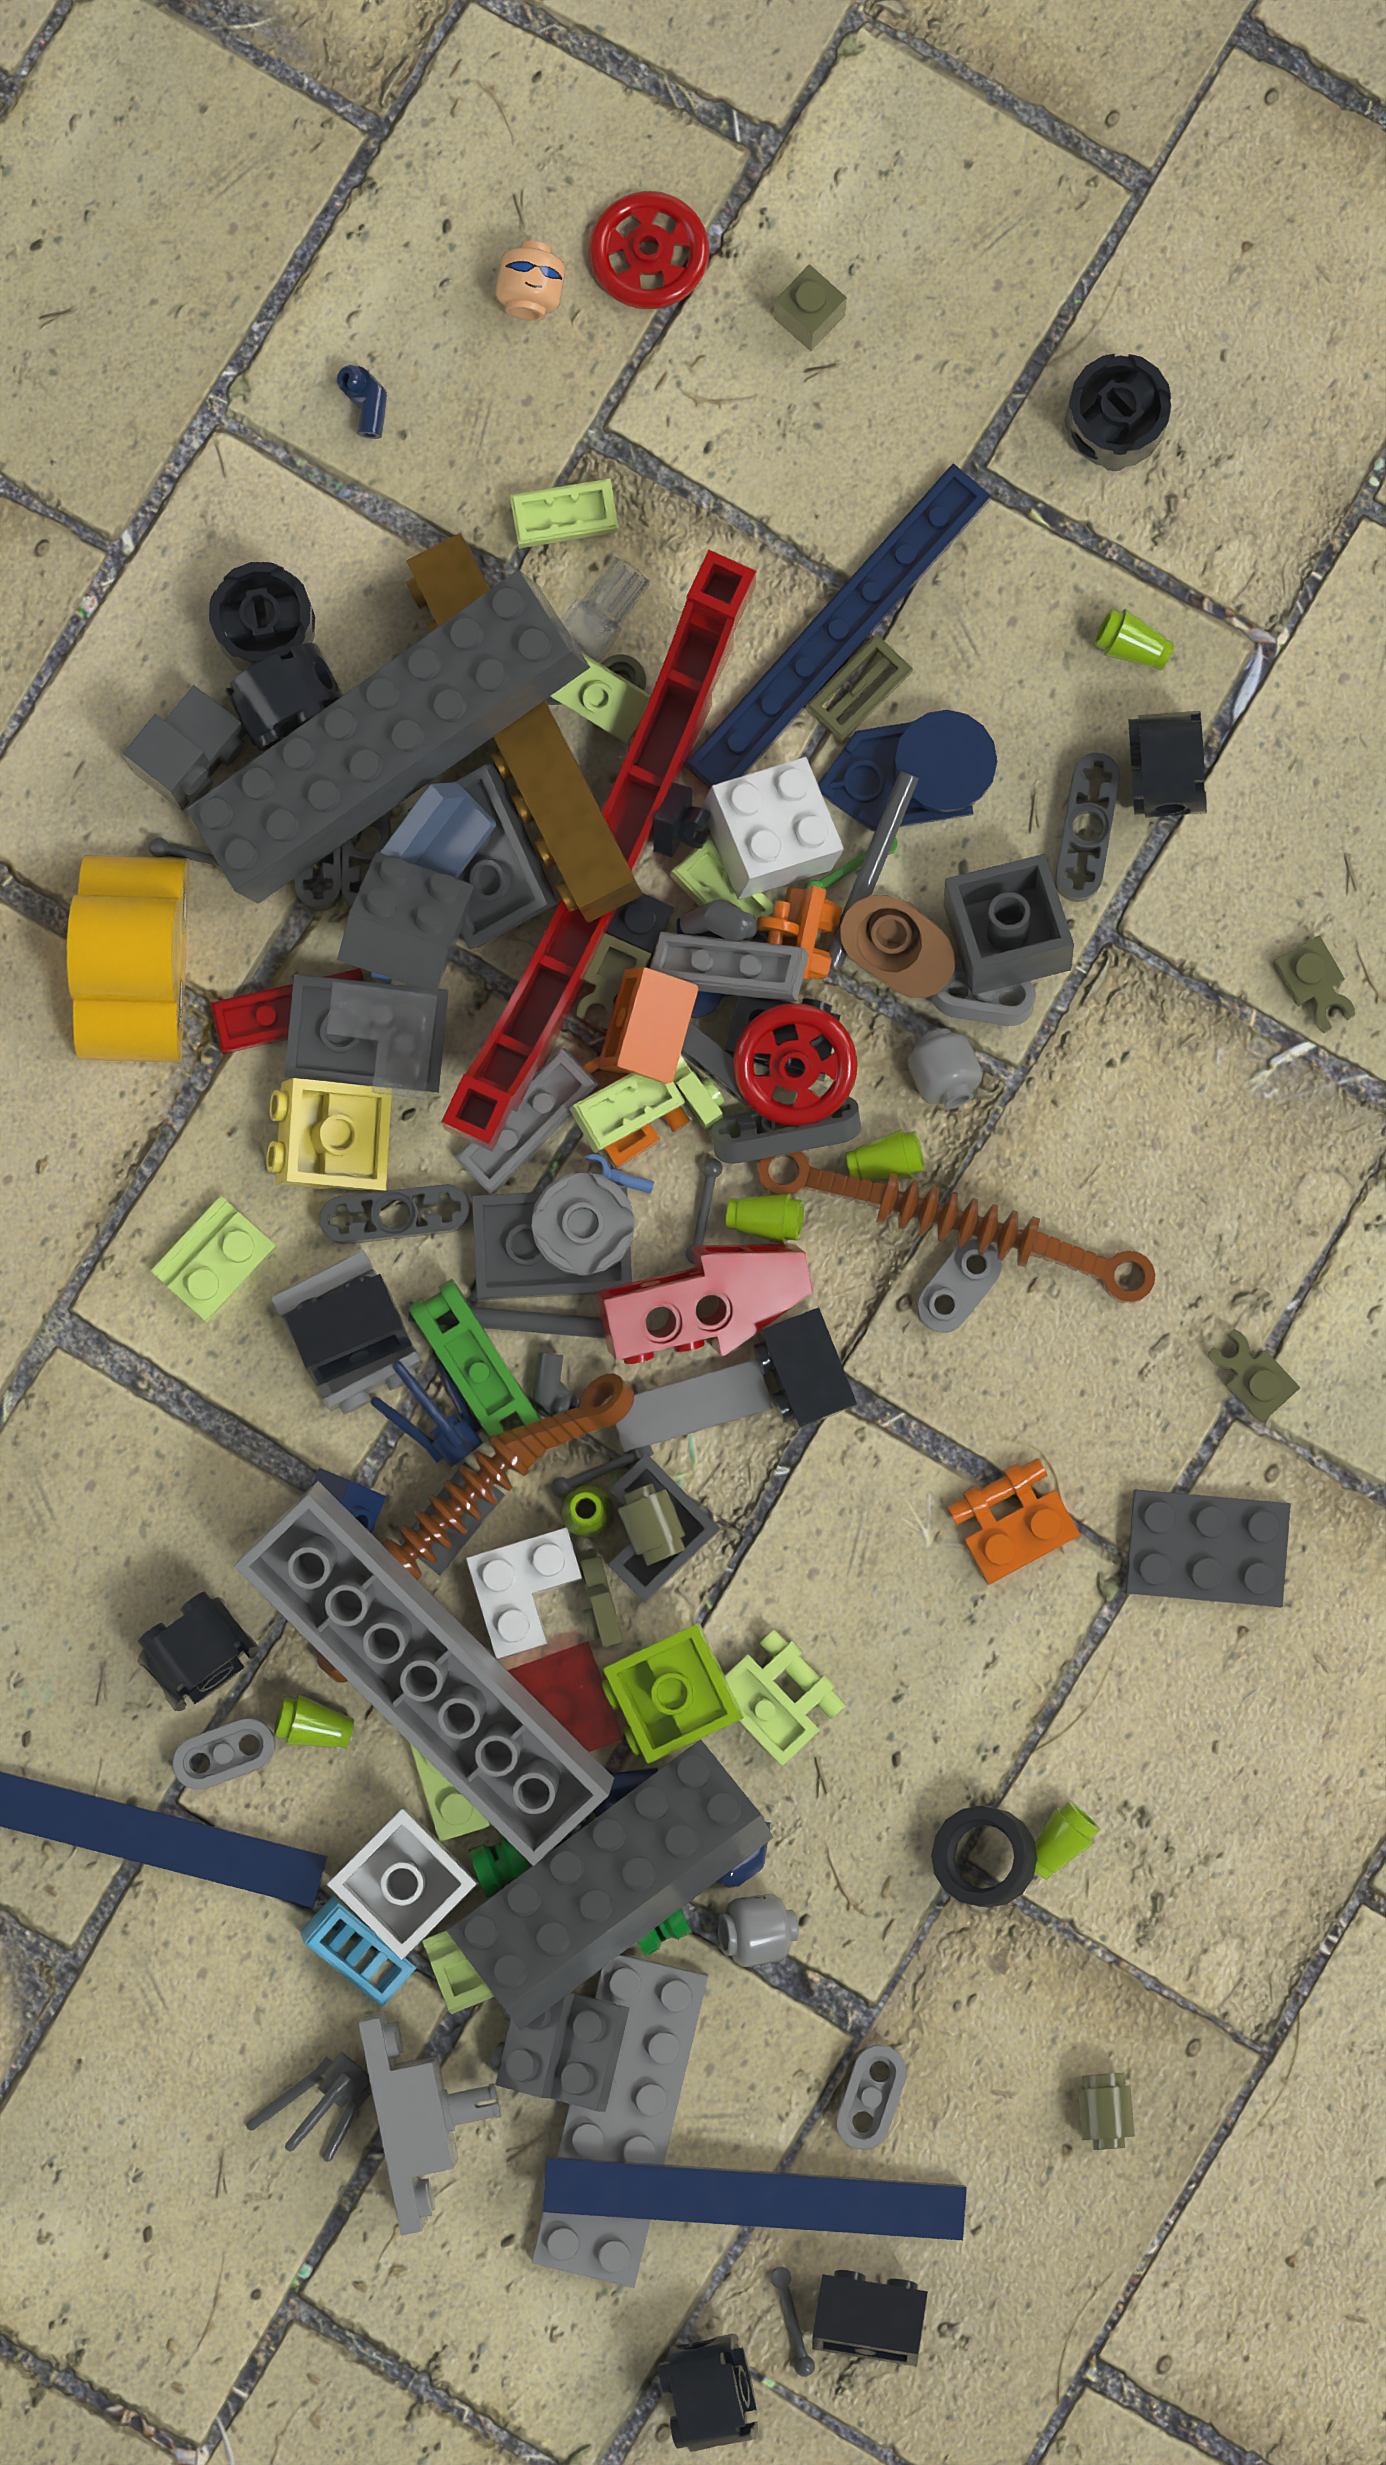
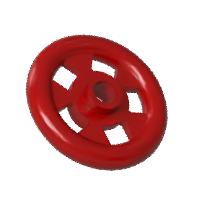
[588,191,709,309]
[733,1004,858,1126]

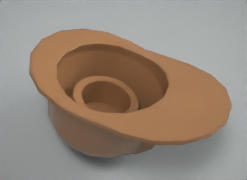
[840,895,955,998]

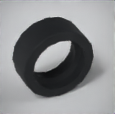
[931,1805,1037,1908]

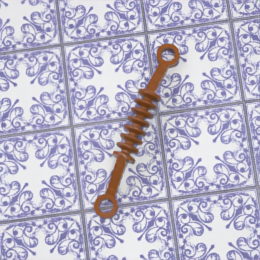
[758,1151,1155,1304]
[317,1373,634,1682]

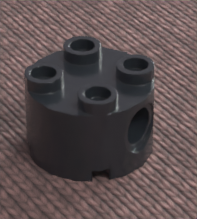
[1064,354,1172,471]
[209,562,316,672]
[225,642,343,751]
[1128,711,1207,818]
[137,1591,259,1711]
[658,2333,758,2452]

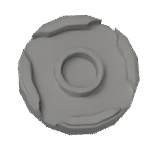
[531,1172,635,1276]

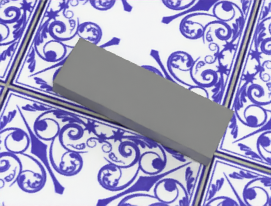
[650,932,809,1002]
[455,1048,601,1194]
[615,1359,773,1453]

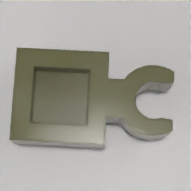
[577,933,651,1032]
[1273,935,1355,1033]
[1208,1329,1300,1424]
[580,1556,624,1648]

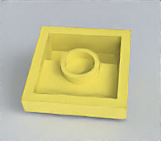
[266,1078,392,1192]

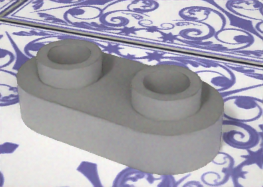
[932,963,1036,1026]
[917,1239,1002,1333]
[172,1718,276,1789]
[836,2044,907,2150]

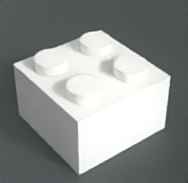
[701,757,844,900]
[327,1808,479,1960]

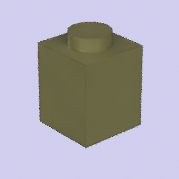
[774,264,847,351]

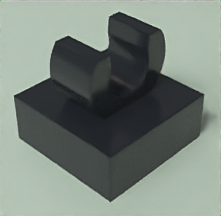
[653,782,711,858]

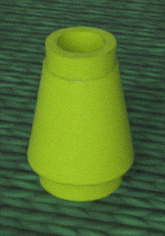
[1094,608,1174,670]
[846,1129,925,1181]
[726,1193,804,1245]
[561,1485,613,1537]
[274,1694,354,1749]
[1035,1801,1100,1880]

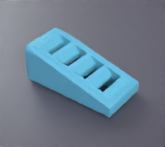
[300,1894,417,2007]

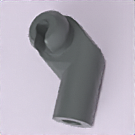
[680,899,757,942]
[533,1352,580,1418]

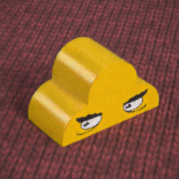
[67,855,190,1063]

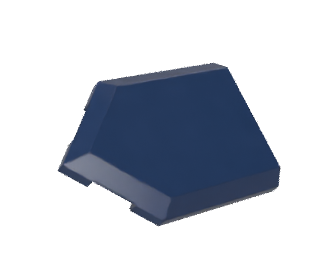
[818,722,974,832]

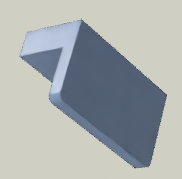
[380,782,496,879]

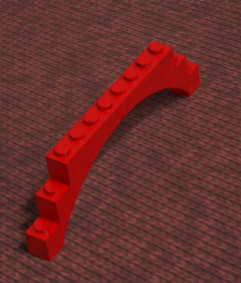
[441,549,757,1151]

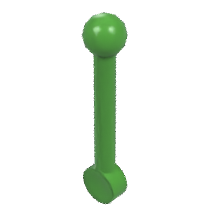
[804,837,897,889]

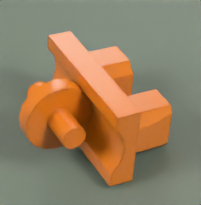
[756,886,842,980]

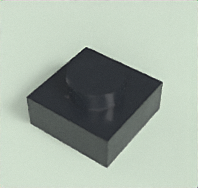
[606,893,674,956]

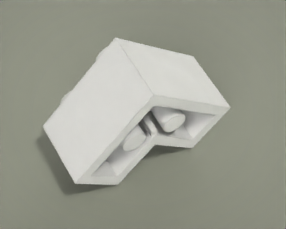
[466,1528,583,1660]

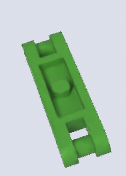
[408,1279,542,1437]

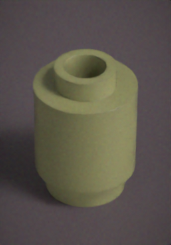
[617,1484,686,1566]
[1078,2073,1135,2150]

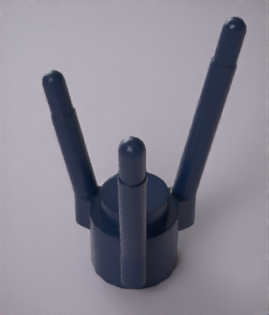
[371,1361,484,1468]

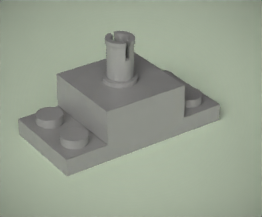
[359,2012,501,2236]

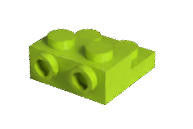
[602,1623,744,1764]

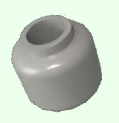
[907,1028,983,1109]
[718,1894,799,1967]

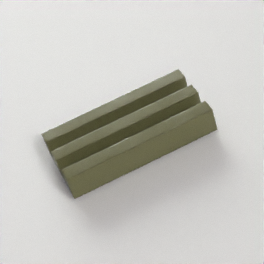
[805,634,913,744]

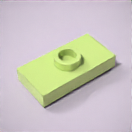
[510,479,619,549]
[550,652,651,743]
[670,838,774,941]
[569,1073,685,1153]

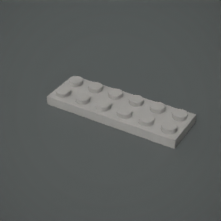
[532,1954,708,2288]

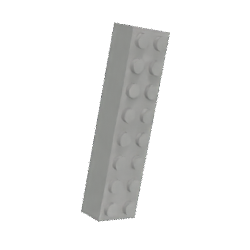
[234,1481,614,1866]

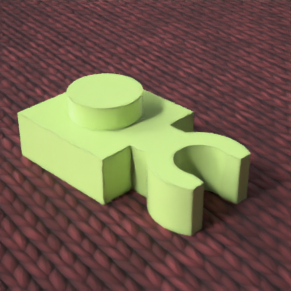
[673,1054,725,1131]

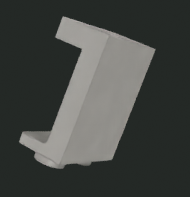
[271,1250,423,1415]

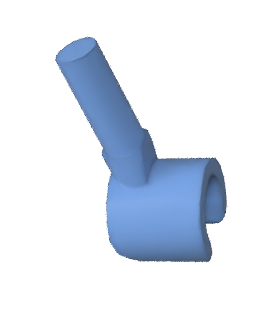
[585,1154,654,1194]

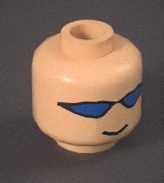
[496,241,565,321]

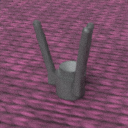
[246,2052,371,2162]

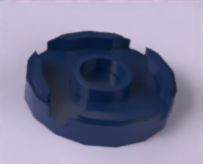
[894,709,998,814]

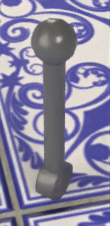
[149,838,220,867]
[686,1158,723,1264]
[551,1445,654,1497]
[770,2267,815,2377]

